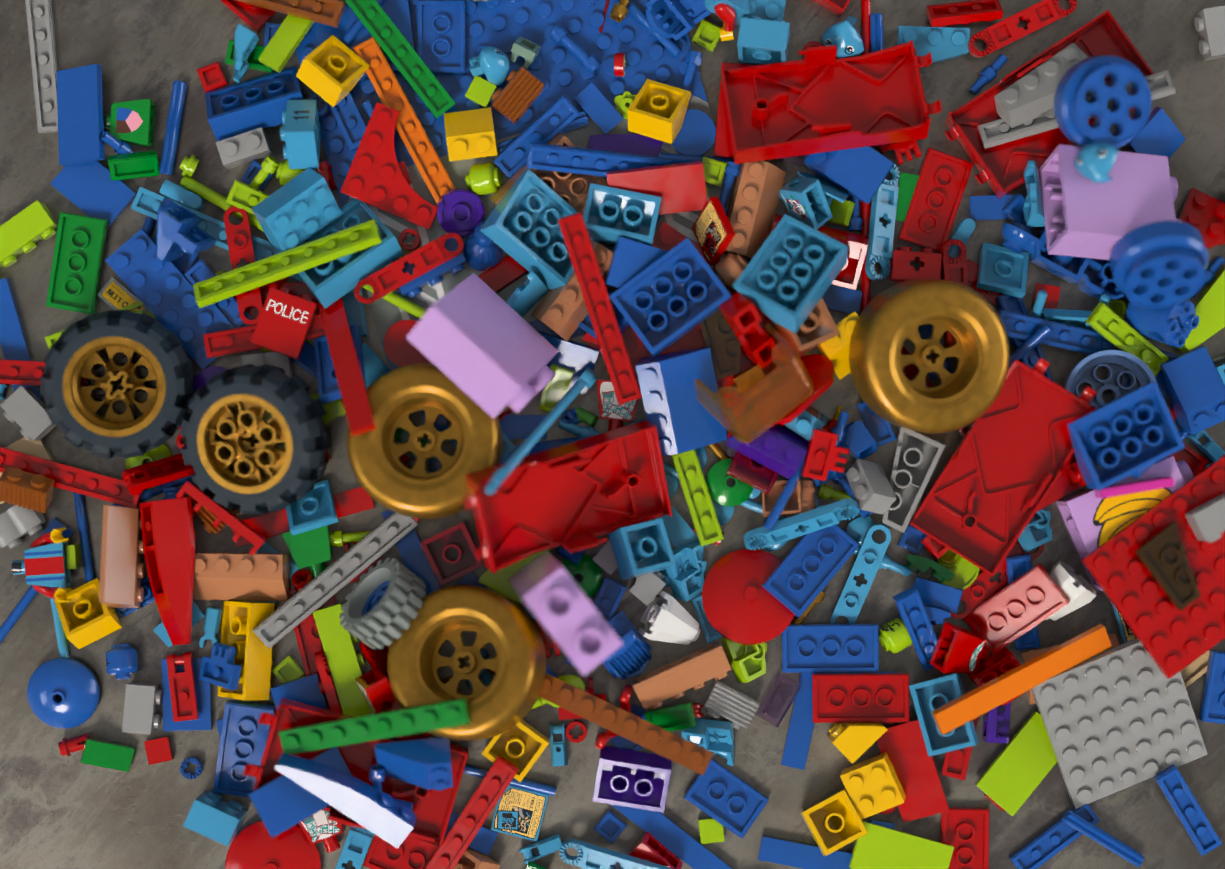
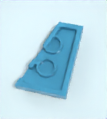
[897,26,970,64]

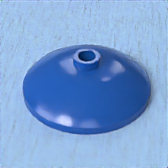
[27,658,100,729]

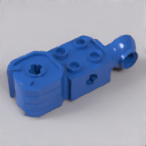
[1002,222,1124,301]

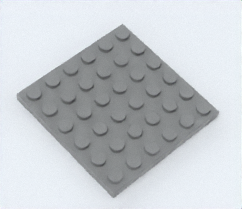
[1031,638,1208,809]

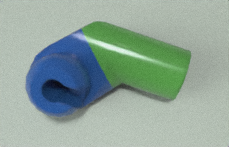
[561,407,598,427]

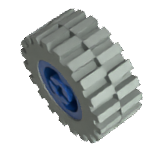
[340,558,426,649]

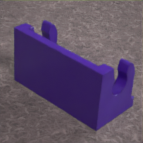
[982,702,1011,743]

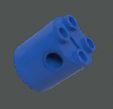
[1126,300,1199,348]

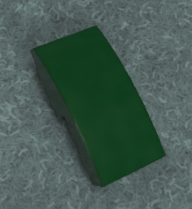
[905,554,955,582]

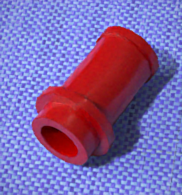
[314,161,337,191]
[58,733,89,757]

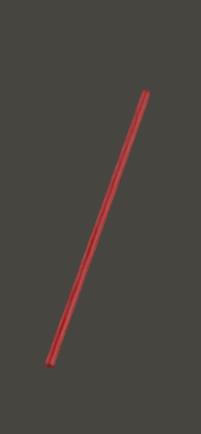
[861,0,871,313]

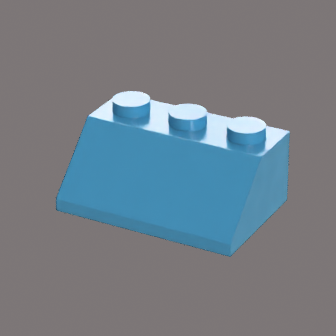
[583,183,662,246]

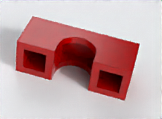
[719,292,781,369]

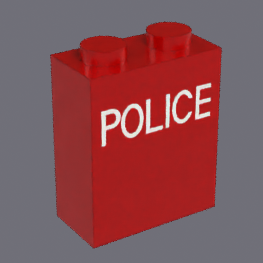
[251,286,318,360]

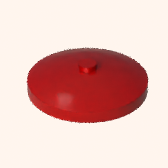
[702,549,794,645]
[225,820,322,869]

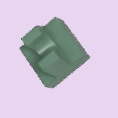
[510,36,542,69]

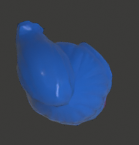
[463,218,503,271]

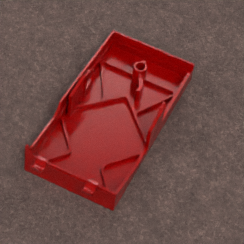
[944,10,1154,199]
[721,40,942,164]
[909,358,1097,576]
[464,420,672,574]
[243,698,469,846]

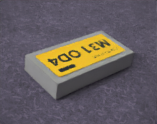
[97,277,148,313]

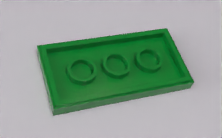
[46,212,109,315]

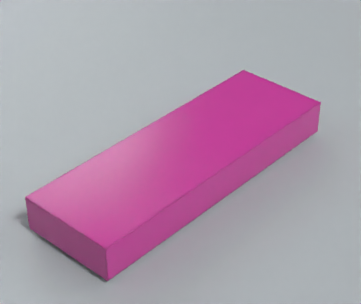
[1095,476,1175,498]

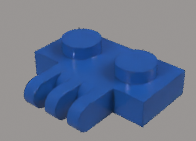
[199,642,242,690]

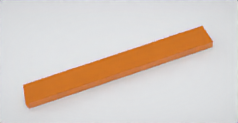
[353,37,456,205]
[932,624,1112,735]

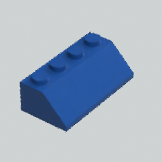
[205,66,307,142]

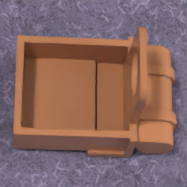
[762,479,816,518]

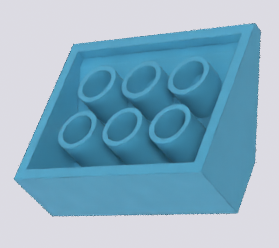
[480,169,578,290]
[297,198,403,309]
[733,214,848,333]

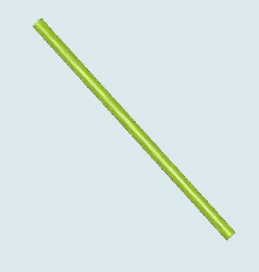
[180,175,428,320]

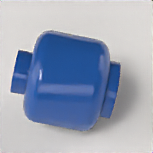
[105,644,138,680]

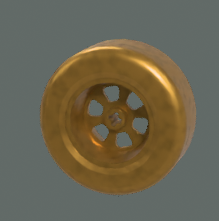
[849,279,1010,433]
[346,363,503,519]
[387,585,546,740]

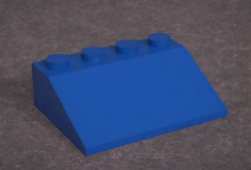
[609,238,731,357]
[636,347,728,456]
[1067,381,1185,491]

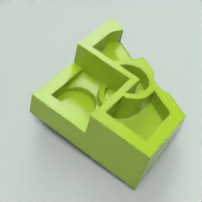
[721,637,767,683]

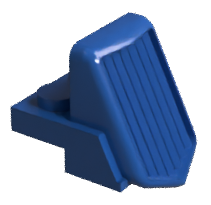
[645,0,712,41]
[156,197,217,264]
[601,611,653,680]

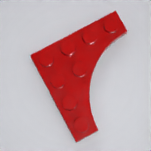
[340,102,437,230]
[1179,187,1225,249]

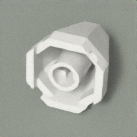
[1045,560,1097,621]
[638,590,701,645]

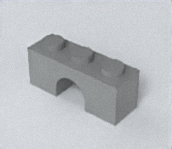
[592,538,666,606]

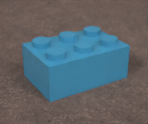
[252,168,342,252]
[909,673,979,757]

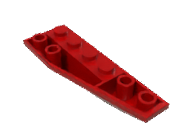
[139,497,196,645]

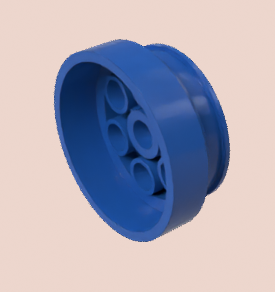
[1054,55,1152,148]
[1109,221,1209,309]

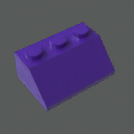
[726,404,809,479]
[593,746,672,813]

